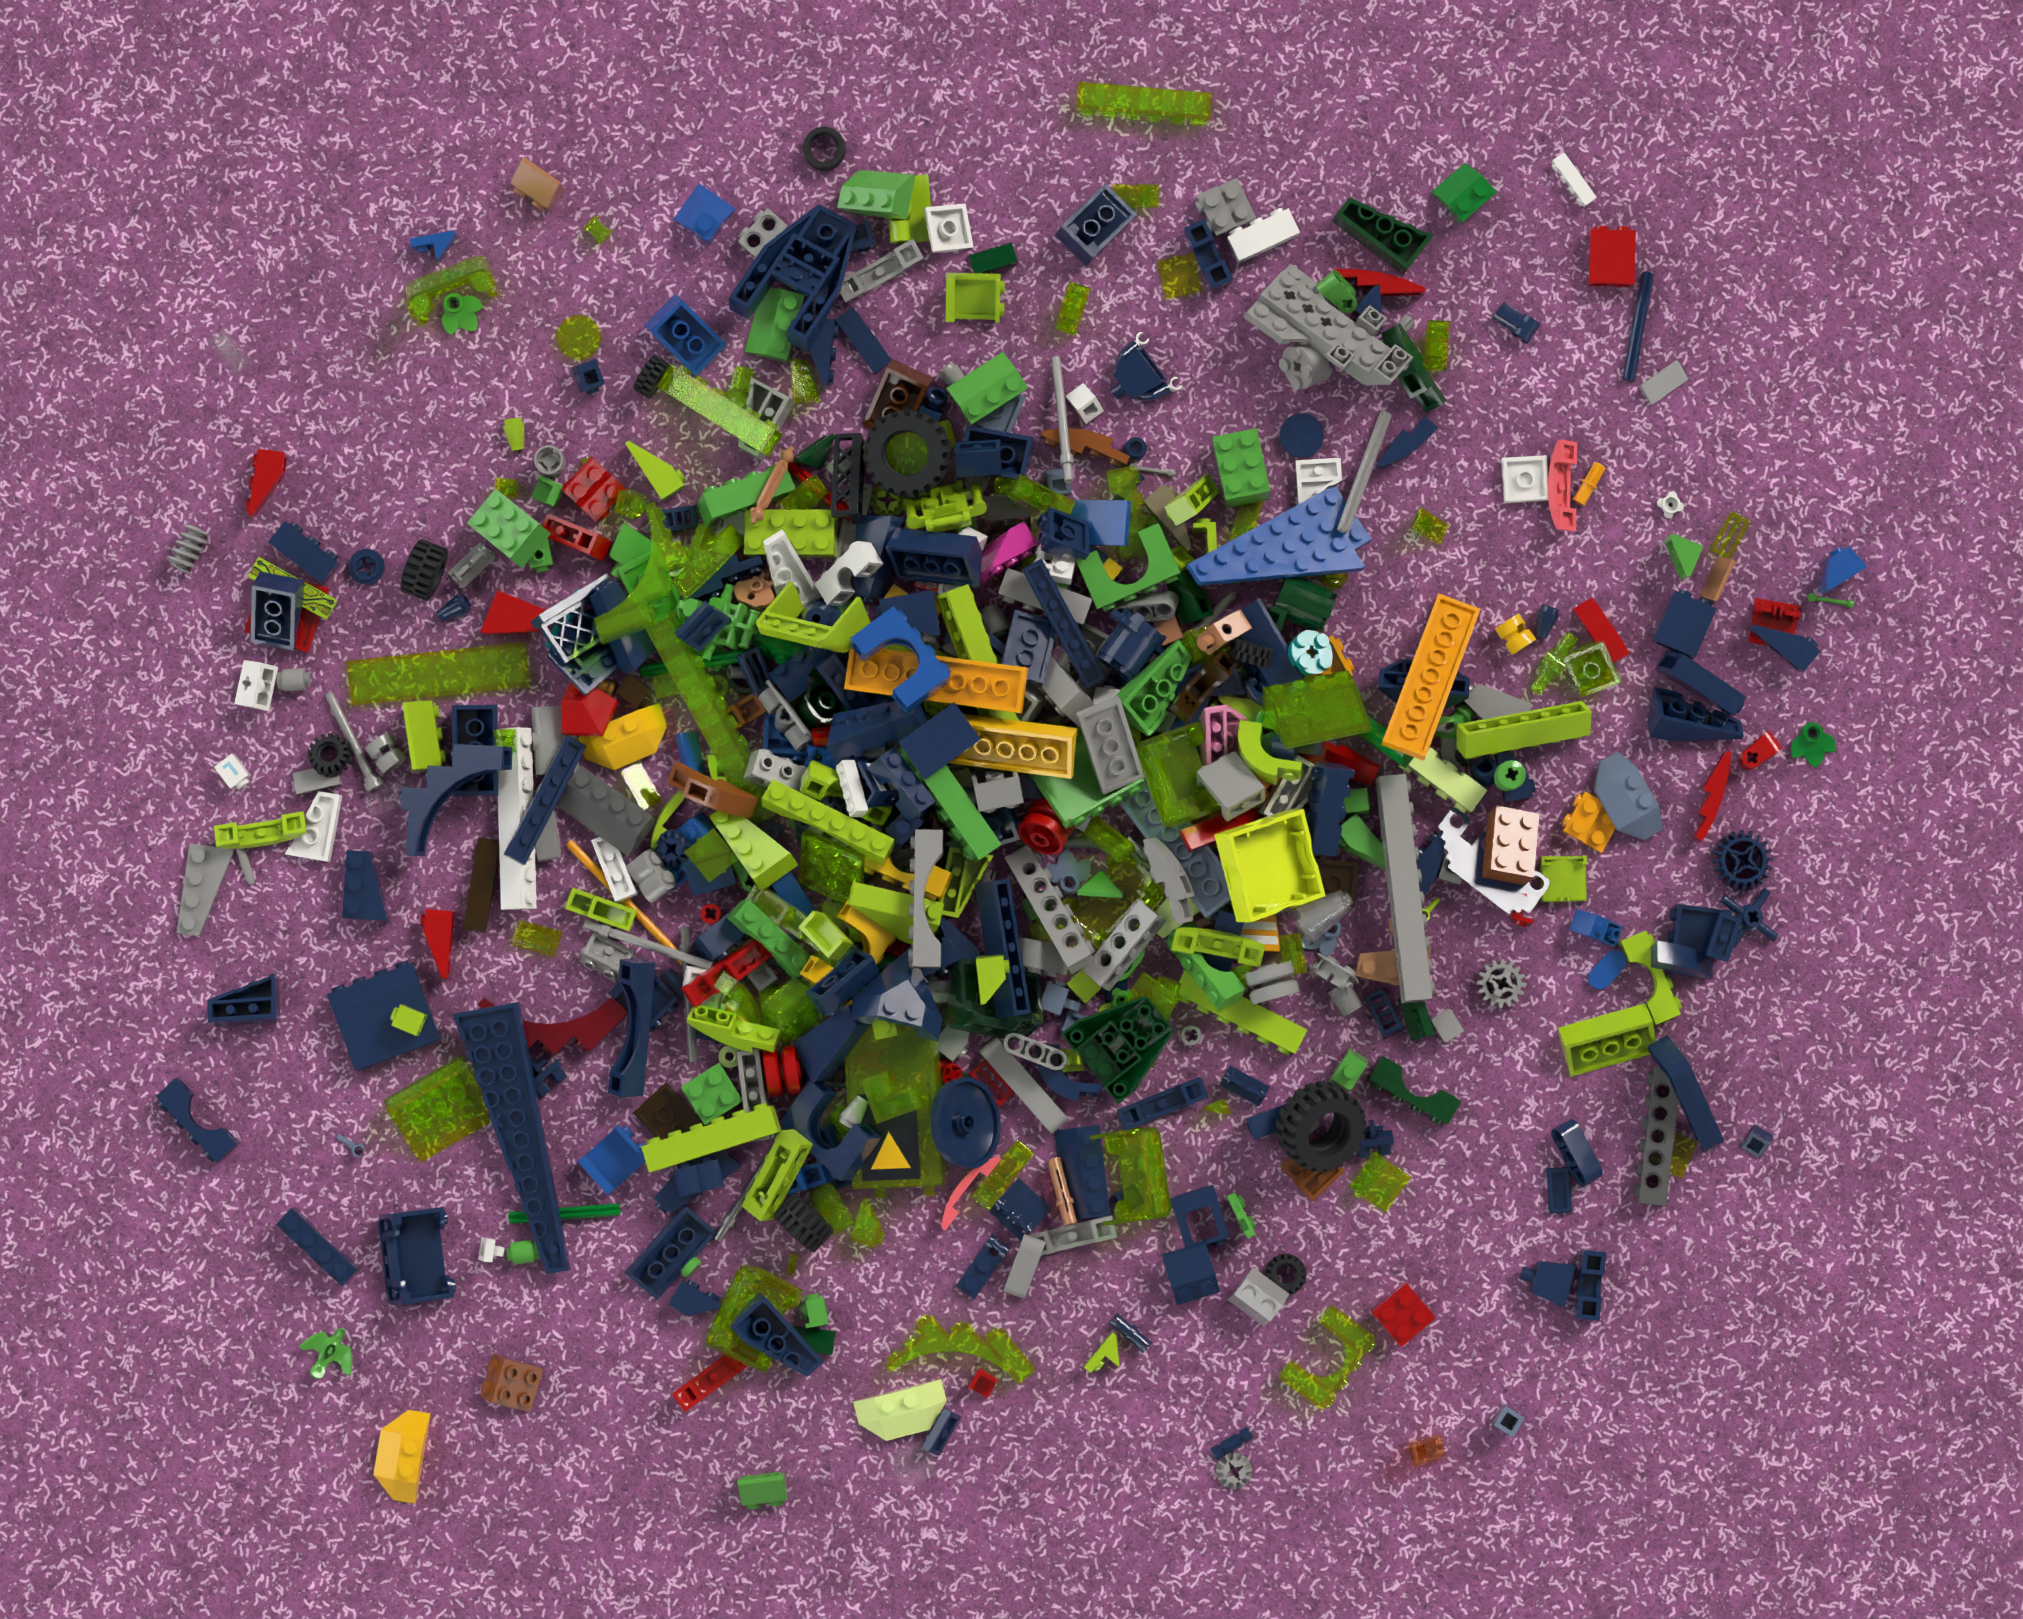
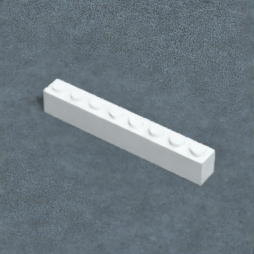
[498,727,537,910]

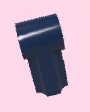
[1492,302,1541,344]

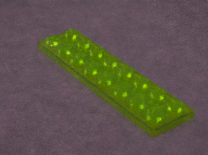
[346,642,531,706]

